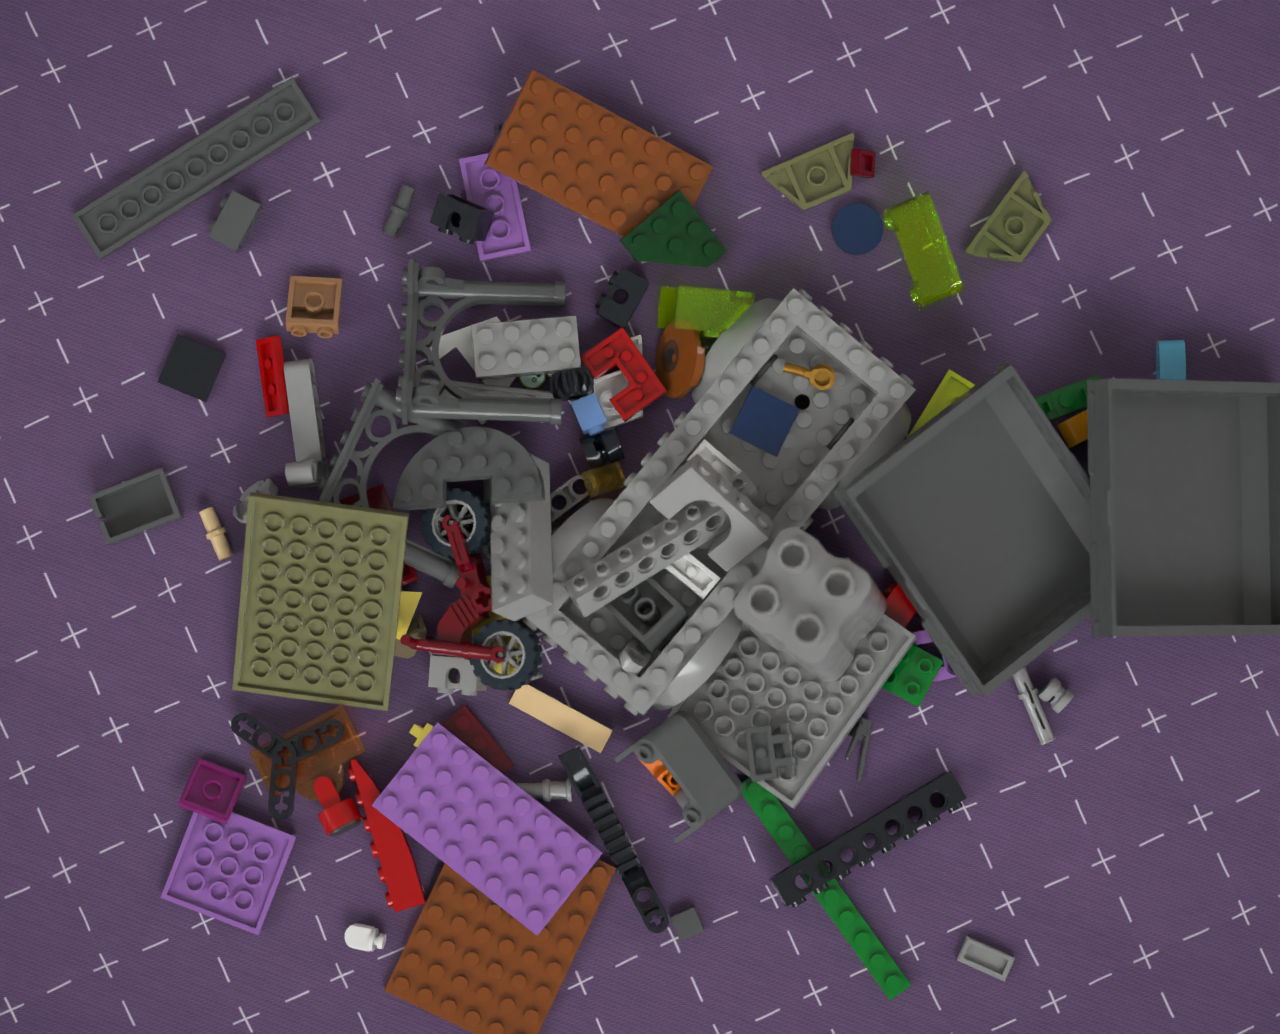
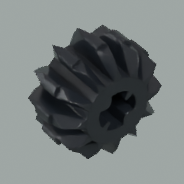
[549,367,594,402]

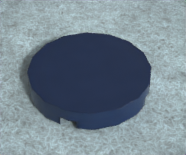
[831,203,883,256]

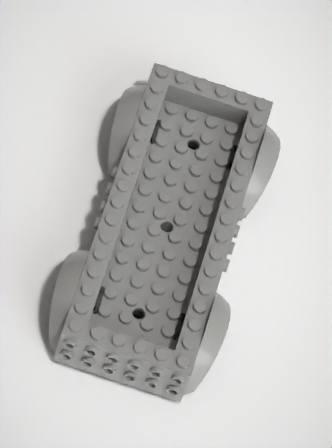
[522,288,916,716]

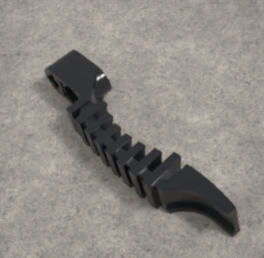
[558,745,669,933]

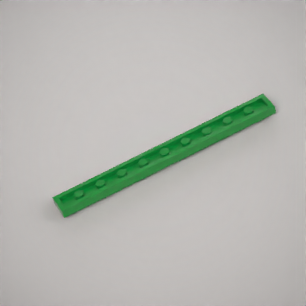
[742,777,911,1000]

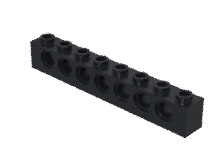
[769,771,967,908]

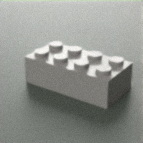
[471,316,581,380]

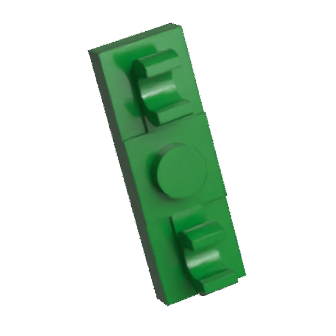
[1034,374,1100,421]

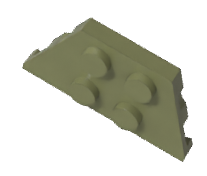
[761,133,854,211]
[964,171,1052,263]

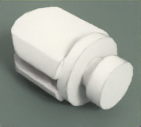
[345,924,386,952]

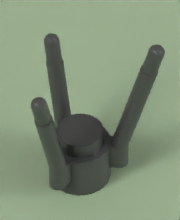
[845,717,873,782]

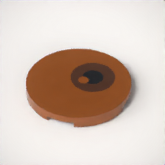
[655,319,705,399]

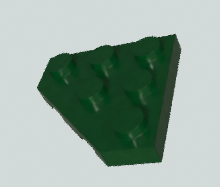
[619,190,727,268]

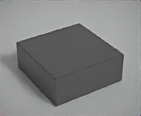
[670,906,704,942]

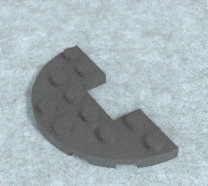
[393,427,545,511]

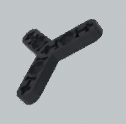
[231,713,346,819]

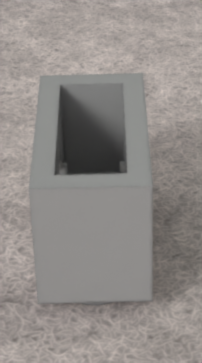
[428,655,487,696]

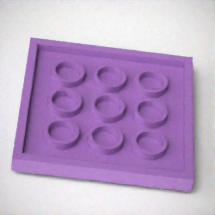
[160,812,297,935]

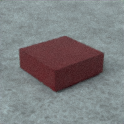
[850,148,876,178]

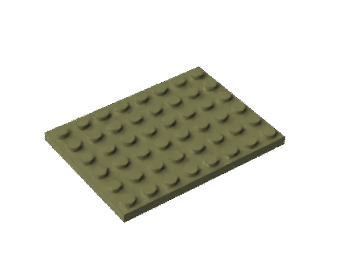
[232,492,409,711]

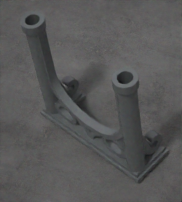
[396,259,566,425]
[317,378,468,588]

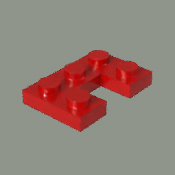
[580,327,667,422]

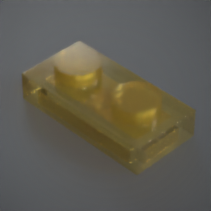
[581,461,626,498]

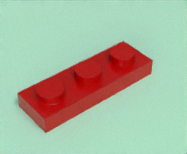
[256,336,290,418]

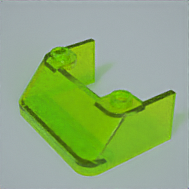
[883,192,963,312]
[656,285,755,338]

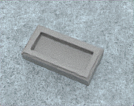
[956,936,1015,982]

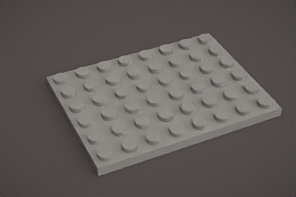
[667,614,917,809]

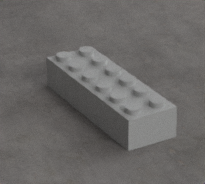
[489,454,553,621]

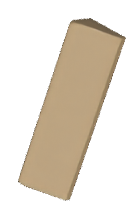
[509,684,613,753]

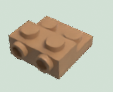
[285,276,343,338]

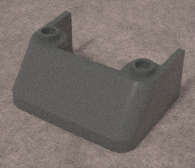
[614,711,743,843]

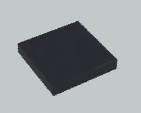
[158,334,226,403]

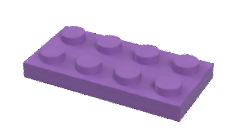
[459,153,531,262]

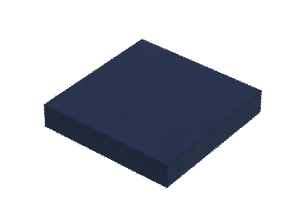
[729,386,800,457]

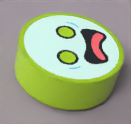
[519,374,546,389]

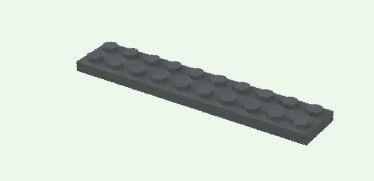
[72,77,321,260]

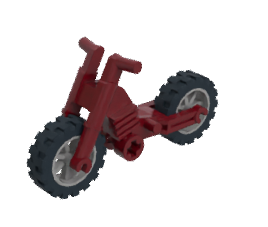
[400,488,542,690]

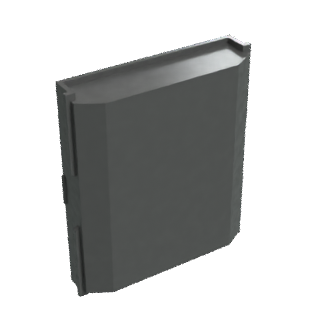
[832,360,1091,697]
[1087,378,1280,637]

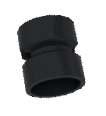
[579,427,625,471]

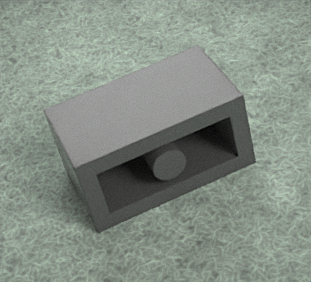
[208,190,263,254]

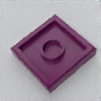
[178,757,247,824]

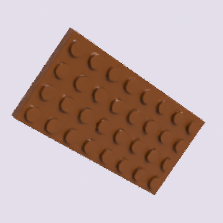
[484,70,713,237]

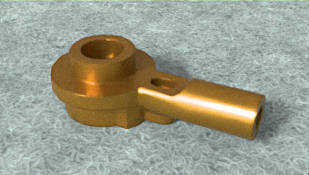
[783,362,836,390]

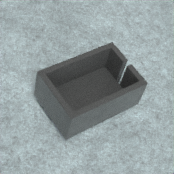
[88,468,185,546]

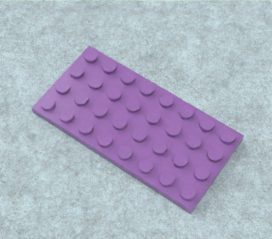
[372,722,603,936]

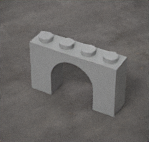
[650,454,774,572]

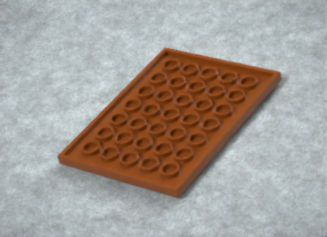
[384,859,616,1034]

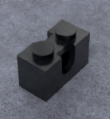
[430,193,494,244]
[595,267,650,329]

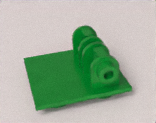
[881,644,944,707]

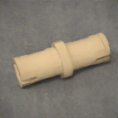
[199,507,233,561]

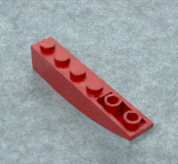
[348,759,427,912]

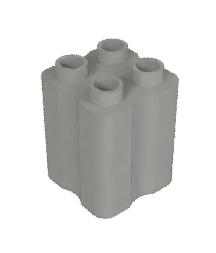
[734,527,887,682]

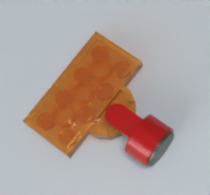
[249,704,367,837]

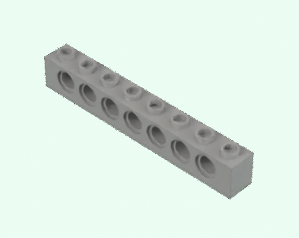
[564,471,764,618]

